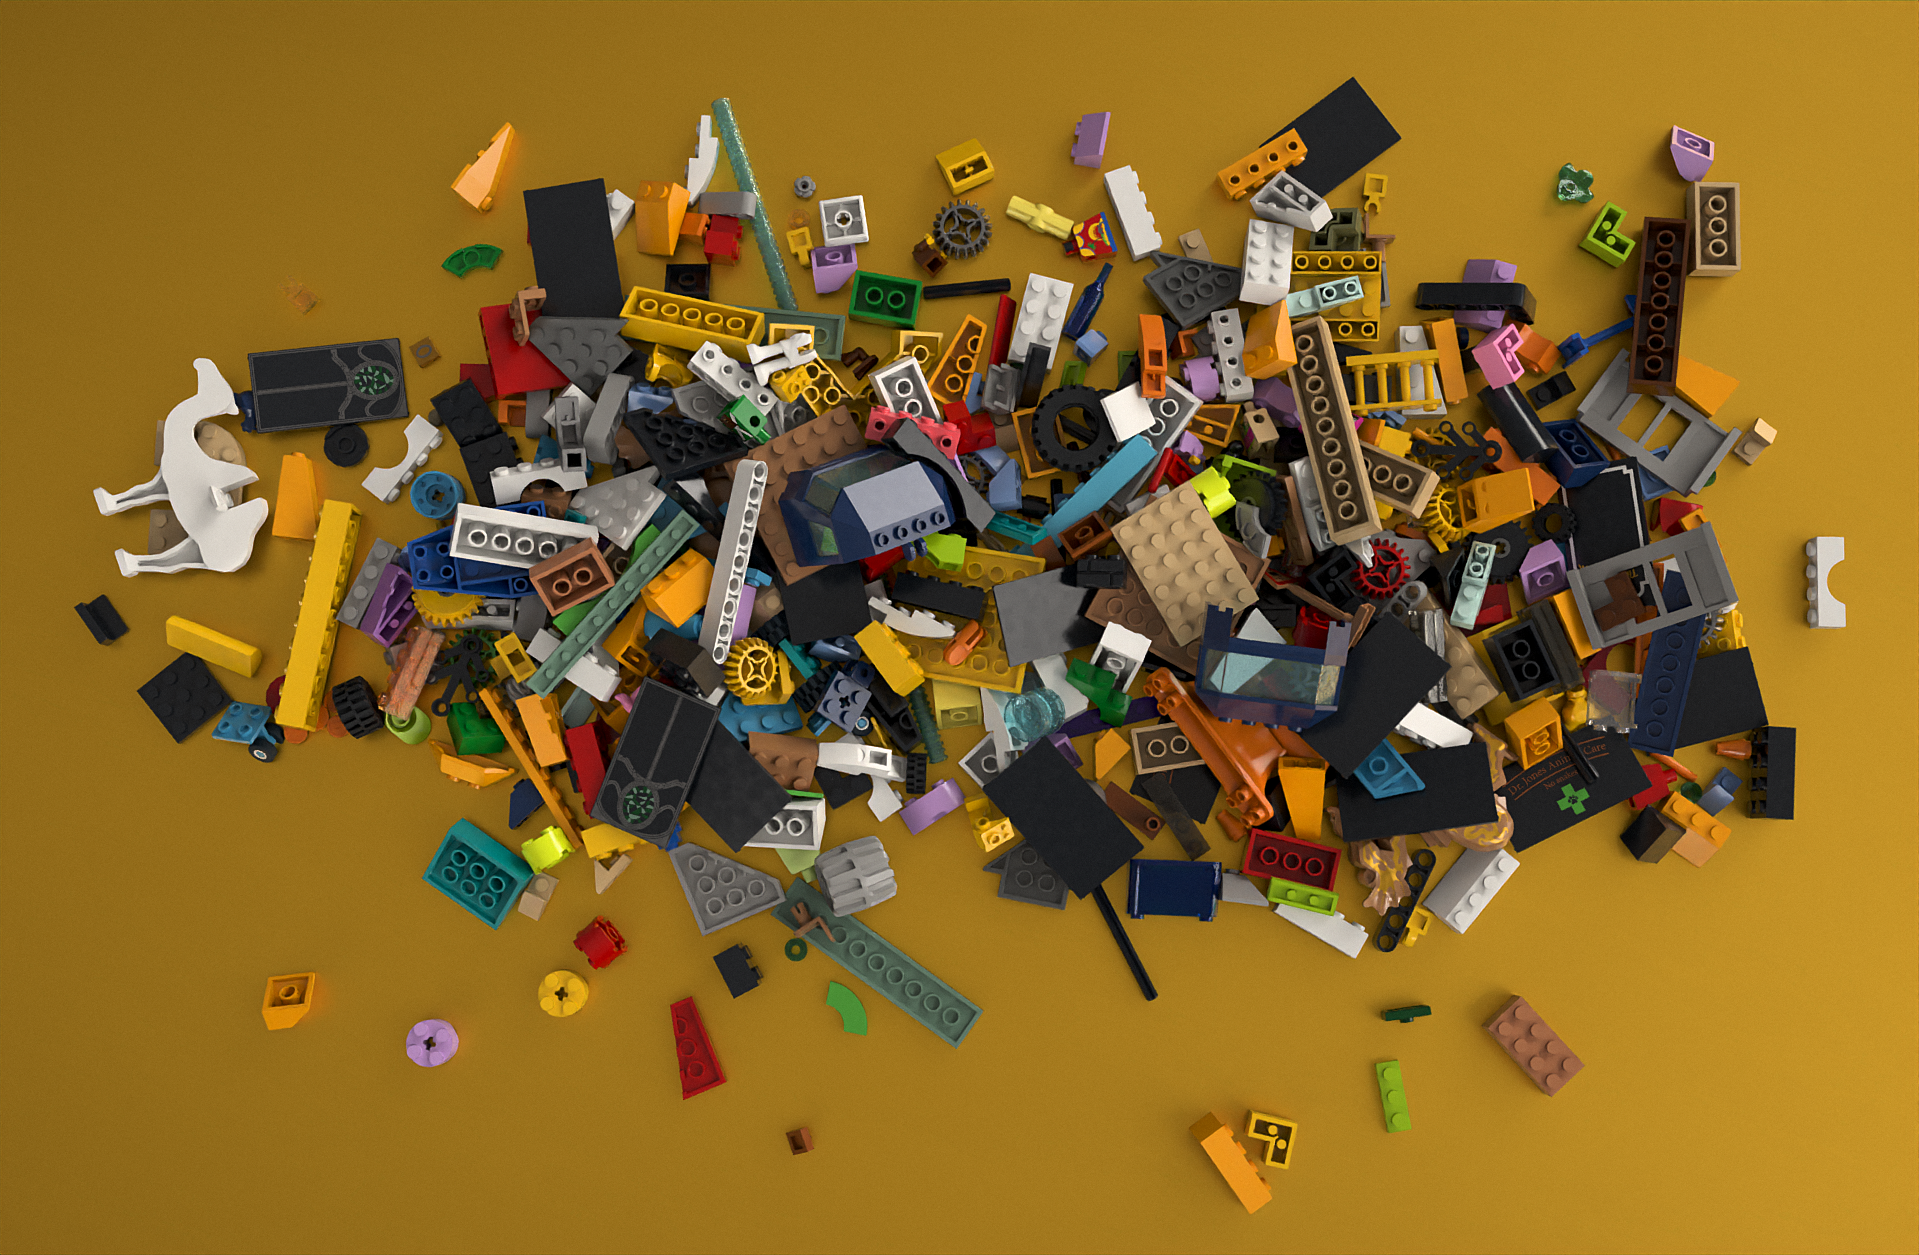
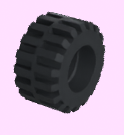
[332,676,384,739]

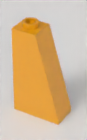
[1419,316,1468,405]
[1674,354,1741,419]
[272,452,321,542]
[1278,756,1325,841]

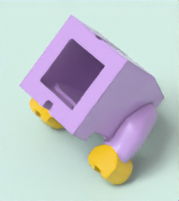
[1171,430,1206,466]

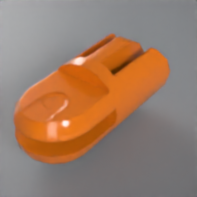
[943,619,988,665]

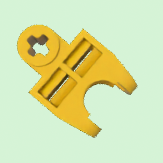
[645,343,695,389]

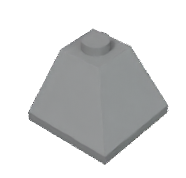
[1217,869,1269,906]

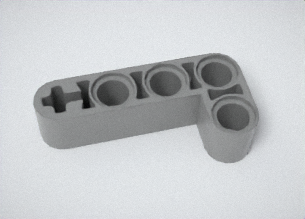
[583,373,635,465]

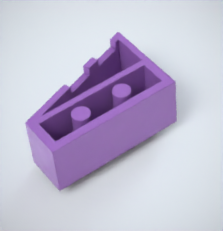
[360,562,419,648]

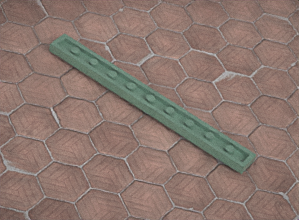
[525,509,700,699]

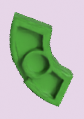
[826,981,867,1036]

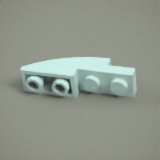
[1286,275,1364,318]
[1450,541,1496,630]

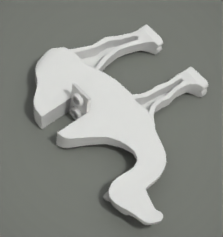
[93,358,268,577]

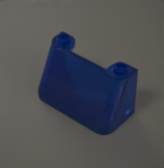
[1125,859,1222,922]

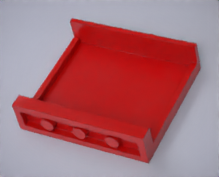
[478,303,577,400]

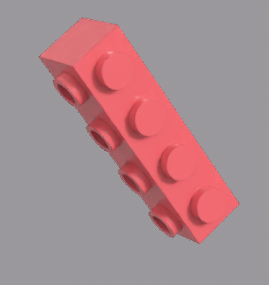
[864,405,961,460]

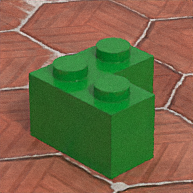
[446,702,506,756]

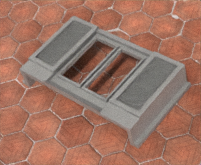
[1575,348,1742,498]
[1566,521,1739,650]

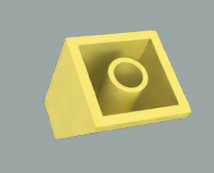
[932,679,983,730]

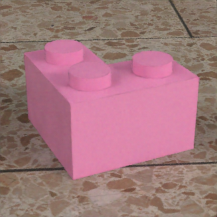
[1472,323,1525,389]

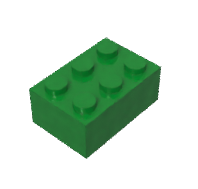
[848,270,923,330]

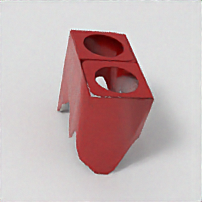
[1650,497,1703,536]

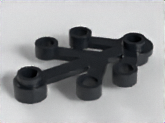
[1412,421,1502,481]
[424,634,490,717]

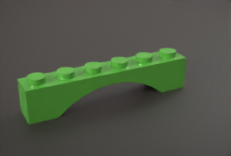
[551,523,661,636]

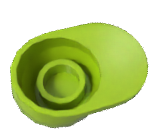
[382,700,431,744]

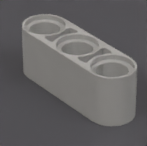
[698,191,757,220]
[525,389,553,439]
[1378,581,1427,623]

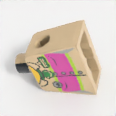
[1238,402,1279,460]

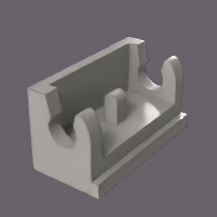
[980,363,1021,416]

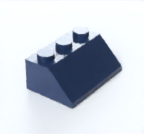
[1543,418,1610,488]

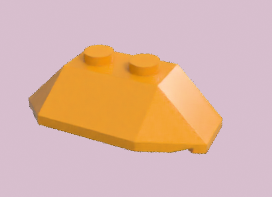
[428,738,519,790]

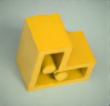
[1244,1110,1298,1170]

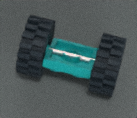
[750,610,843,714]

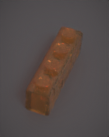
[377,625,445,721]

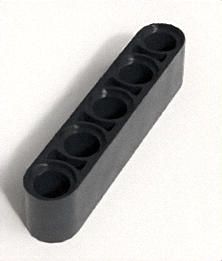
[1372,849,1436,952]

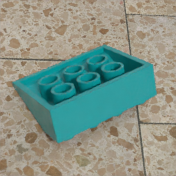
[422,818,535,930]

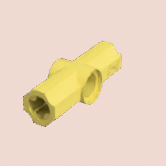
[1006,196,1075,241]

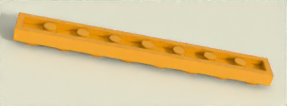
[478,685,585,849]

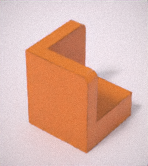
[1169,329,1198,360]
[498,400,527,427]

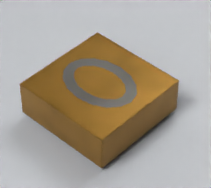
[409,337,441,368]

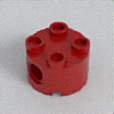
[1292,605,1339,649]
[573,915,628,970]

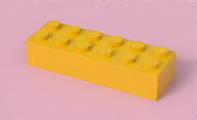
[619,286,765,363]

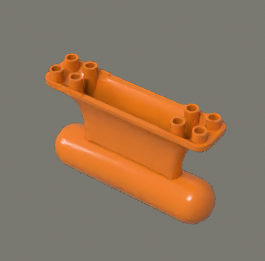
[1143,627,1330,827]

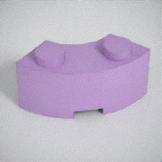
[1250,377,1301,428]
[899,778,966,836]

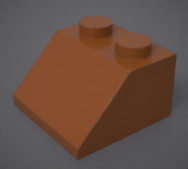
[1057,510,1114,563]

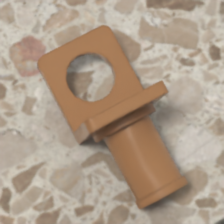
[1362,213,1396,262]
[790,902,836,942]

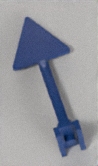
[1557,295,1636,369]

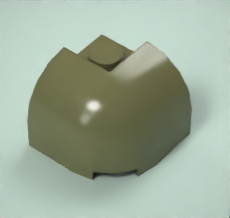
[1309,208,1363,251]

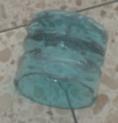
[1004,687,1066,742]

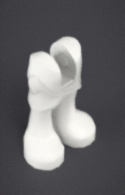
[746,332,817,386]

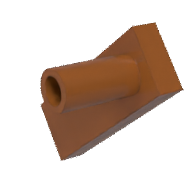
[1104,781,1166,840]

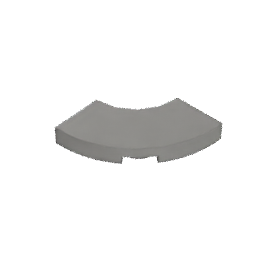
[1235,501,1272,559]

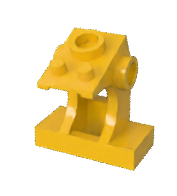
[757,356,812,403]
[489,632,537,683]
[964,792,1014,852]

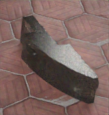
[1142,772,1211,862]

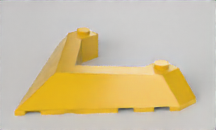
[768,323,943,445]

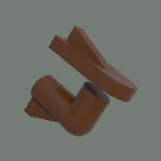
[841,347,879,381]

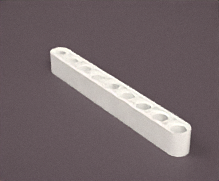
[698,459,768,664]

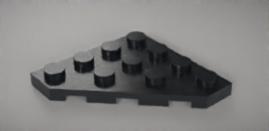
[623,407,749,481]

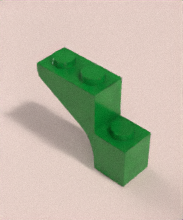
[1065,658,1133,728]

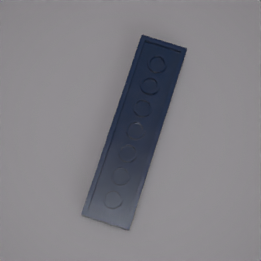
[1627,569,1707,757]

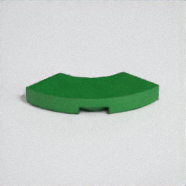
[441,244,504,279]

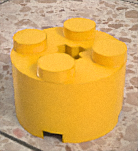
[538,969,589,1017]

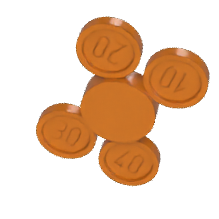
[284,690,349,744]

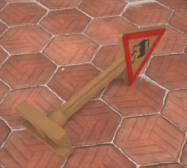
[1262,567,1376,650]

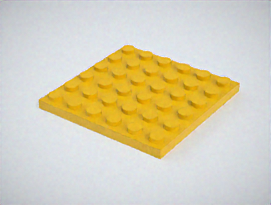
[894,546,1047,694]

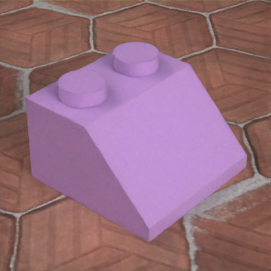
[1071,112,1111,169]

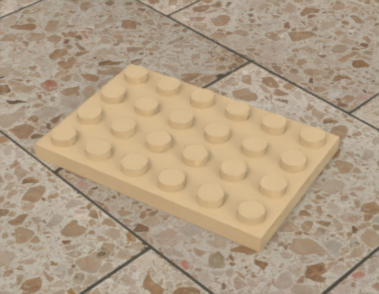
[1109,480,1259,647]

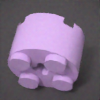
[1179,355,1220,403]
[406,1019,459,1067]

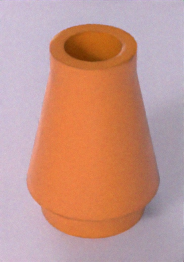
[1715,738,1751,761]
[1216,809,1249,843]

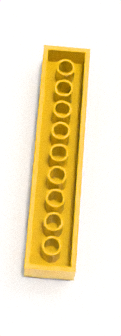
[274,499,363,732]

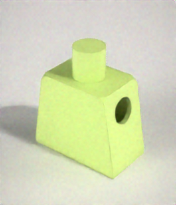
[775,848,821,883]

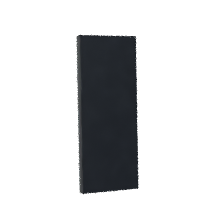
[1477,382,1559,463]

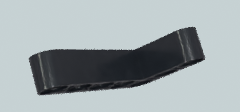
[1415,283,1537,325]

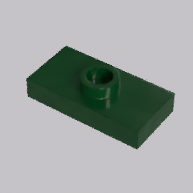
[1381,1004,1432,1023]

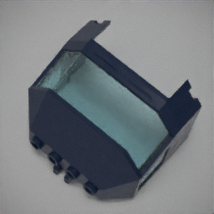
[778,443,956,567]
[1194,601,1352,732]

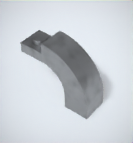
[554,396,587,472]

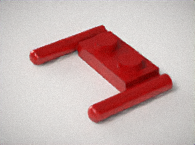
[1148,447,1197,494]

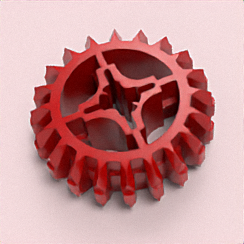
[1350,538,1411,600]

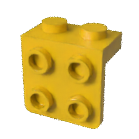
[1696,609,1746,659]
[740,651,794,706]

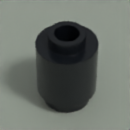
[1017,494,1051,520]

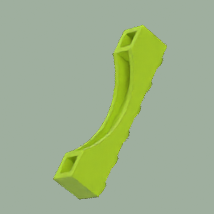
[824,527,967,572]

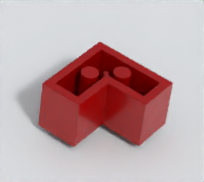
[704,215,744,267]
[942,400,997,455]

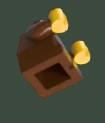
[912,233,948,279]

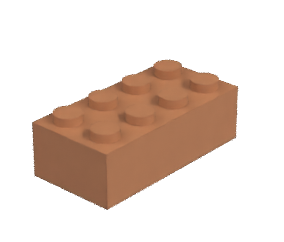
[1482,995,1585,1097]

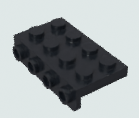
[459,432,532,508]

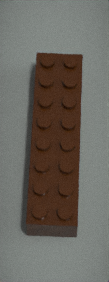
[1626,217,1691,397]

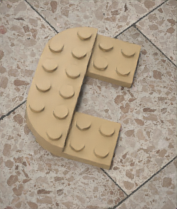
[148,420,247,555]

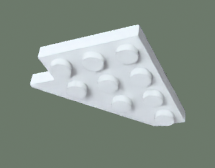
[568,465,667,551]

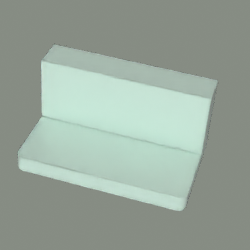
[561,686,595,728]

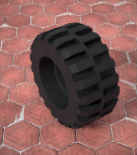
[1031,384,1117,473]

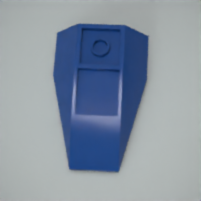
[407,500,547,598]

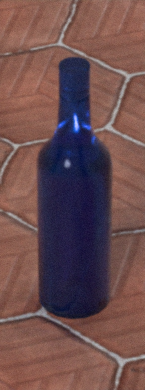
[1061,262,1113,342]

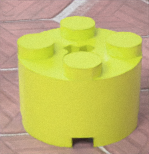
[1189,466,1237,519]
[521,826,575,875]

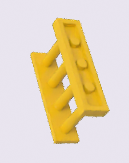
[1346,349,1442,417]

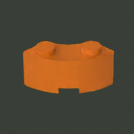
[1503,319,1561,375]

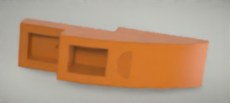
[1138,314,1167,399]

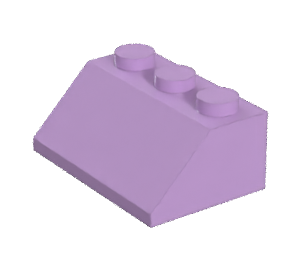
[1453,259,1517,333]

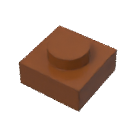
[786,1127,814,1155]

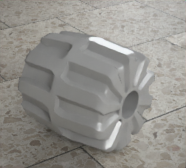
[814,836,897,917]

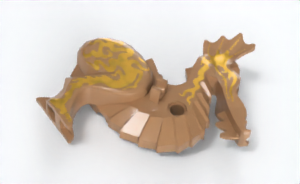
[1322,722,1519,916]

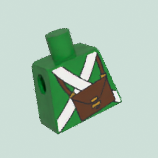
[716,394,771,445]

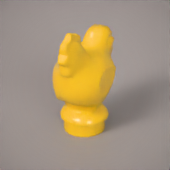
[1561,684,1602,734]

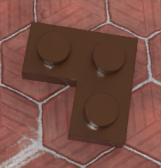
[1593,571,1647,632]

